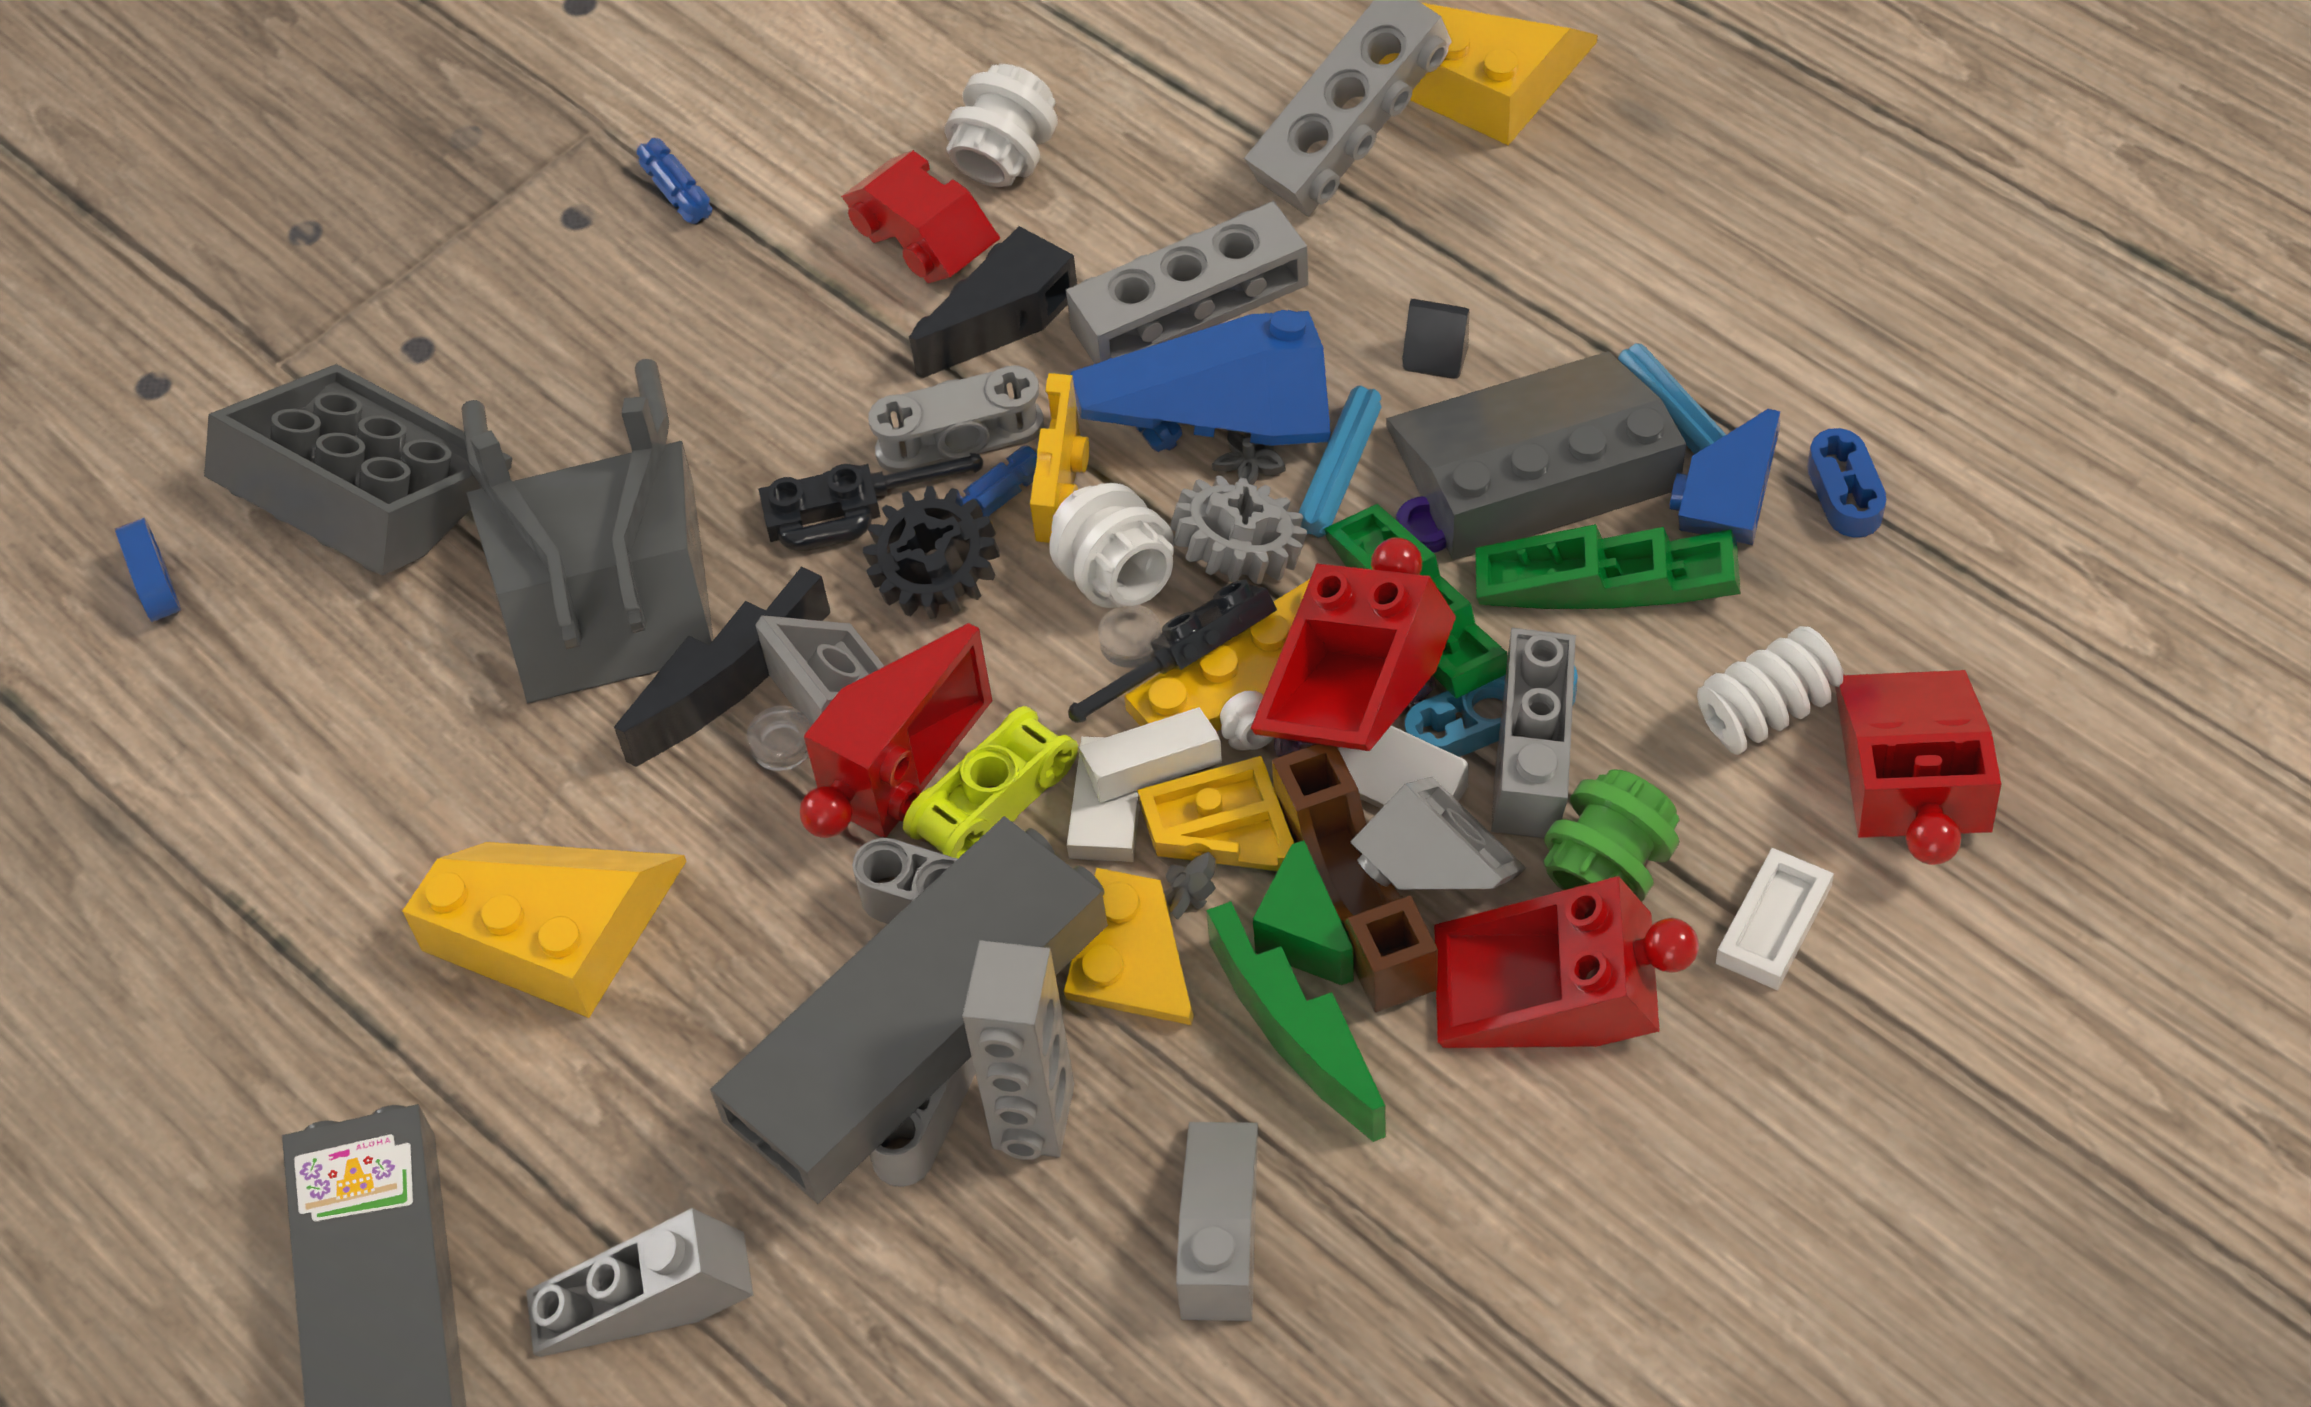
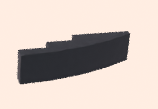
[614,566,831,767]

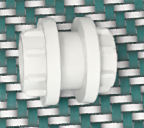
[944,64,1058,187]
[1049,483,1174,609]

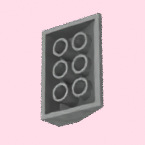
[1386,351,1686,560]
[204,364,513,576]

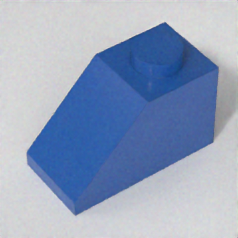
[1669,409,1780,545]

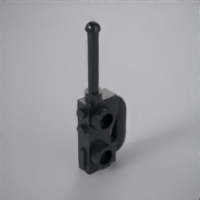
[758,453,984,551]
[1068,580,1277,723]

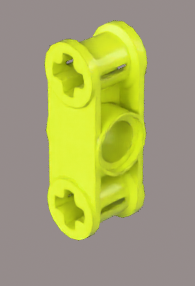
[903,706,1078,859]

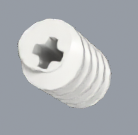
[1697,626,1844,755]

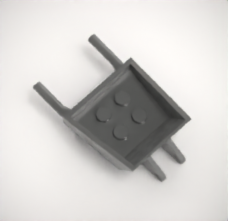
[461,359,714,704]

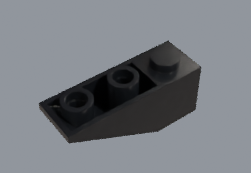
[909,226,1078,378]

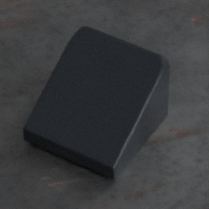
[1402,299,1469,379]

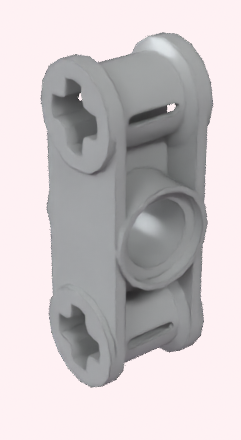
[868,365,1044,473]

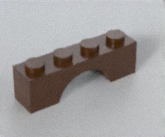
[1272,744,1438,1013]

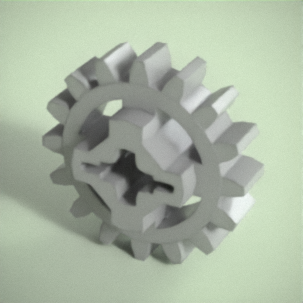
[1170,476,1307,584]

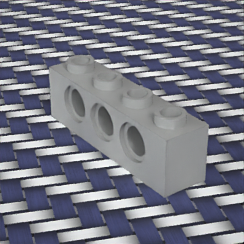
[1244,0,1452,217]
[1066,201,1309,364]
[963,940,1075,1160]

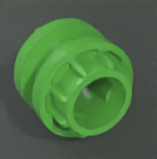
[1543,769,1680,902]

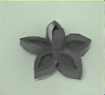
[1212,430,1285,485]
[1164,852,1216,920]

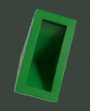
[1253,840,1354,986]

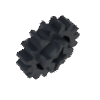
[863,486,1000,619]

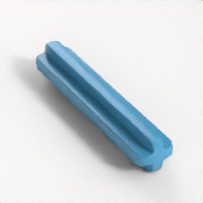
[1618,343,1726,454]
[1298,385,1381,538]

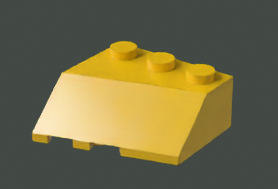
[1379,3,1597,146]
[402,842,687,1018]

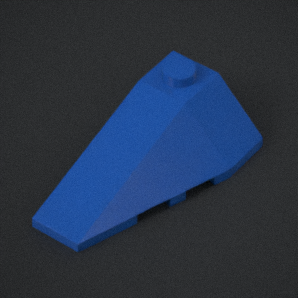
[1070,310,1331,446]

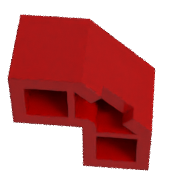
[841,150,1001,284]

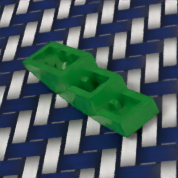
[1324,503,1508,699]
[1475,524,1741,609]
[1206,901,1386,1142]

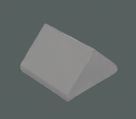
[755,615,884,728]

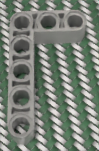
[852,838,976,1187]

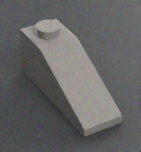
[1176,1122,1258,1321]

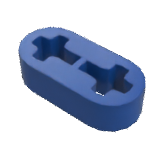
[1807,428,1887,538]
[115,518,181,622]

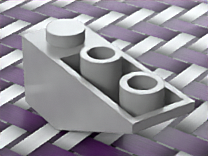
[1491,628,1576,838]
[526,1208,753,1357]

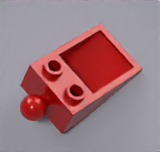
[1250,538,1456,751]
[799,623,993,838]
[1835,670,2002,865]
[1434,876,1699,1048]

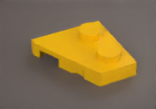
[1030,373,1090,543]
[1137,755,1294,871]
[1064,867,1194,1025]

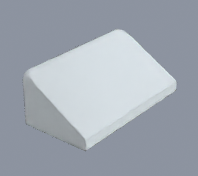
[1078,707,1222,803]
[1338,726,1469,809]

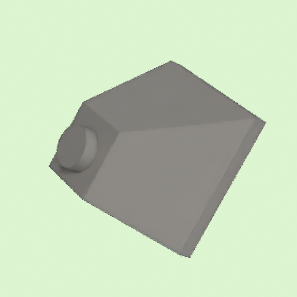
[1351,777,1526,889]

